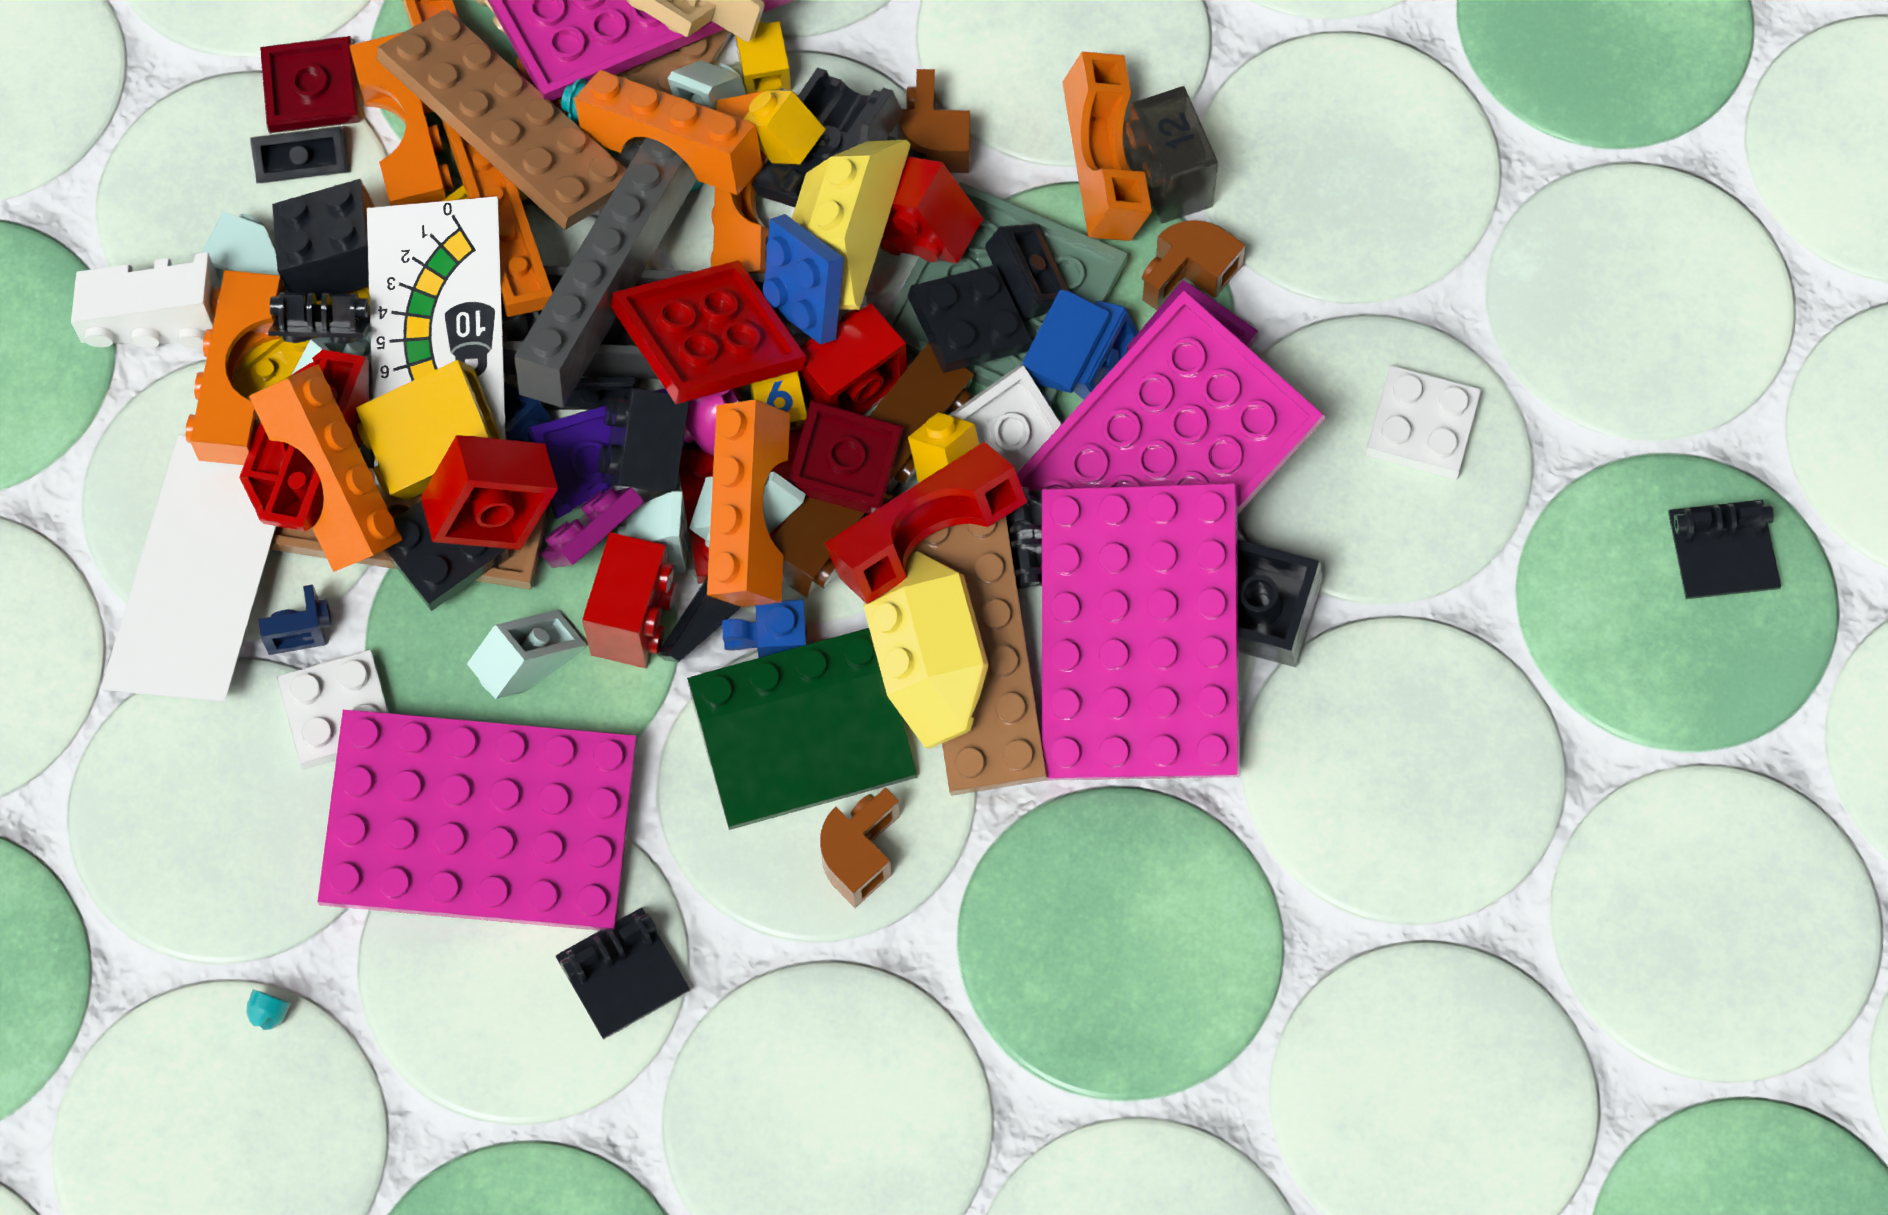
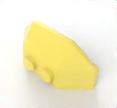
[792,140,911,310]
[863,551,989,749]

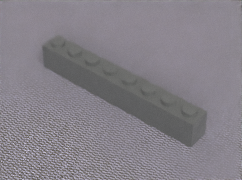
[515,100,714,408]

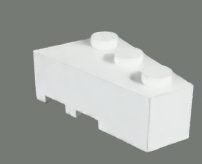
[71,252,221,348]

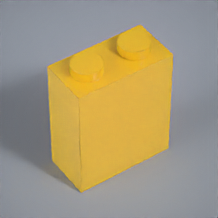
[356,360,502,500]

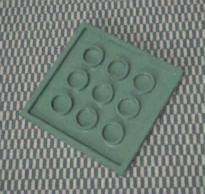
[886,182,1128,408]

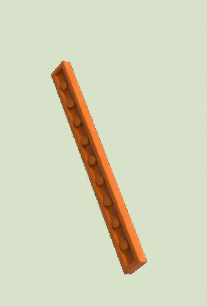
[402,0,552,317]

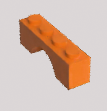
[349,32,454,206]
[1062,51,1152,241]
[574,70,762,195]
[710,91,769,274]
[186,270,286,465]
[249,364,402,572]
[707,399,790,607]

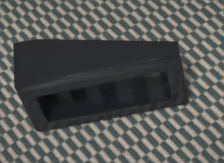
[658,577,741,662]

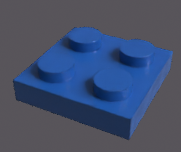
[763,214,844,345]

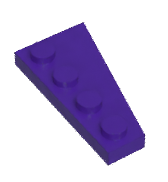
[528,388,686,519]

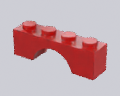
[824,441,1027,604]

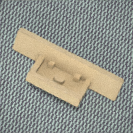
[626,0,765,42]

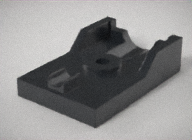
[752,67,903,208]

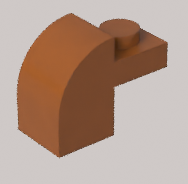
[897,69,970,173]
[1142,220,1246,310]
[820,787,900,908]

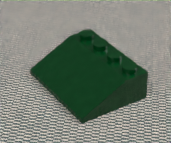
[687,628,917,830]

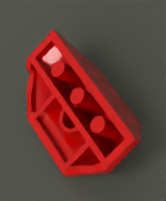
[239,349,369,531]

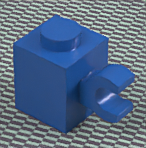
[722,600,807,658]

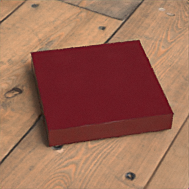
[260,36,360,134]
[788,400,903,514]

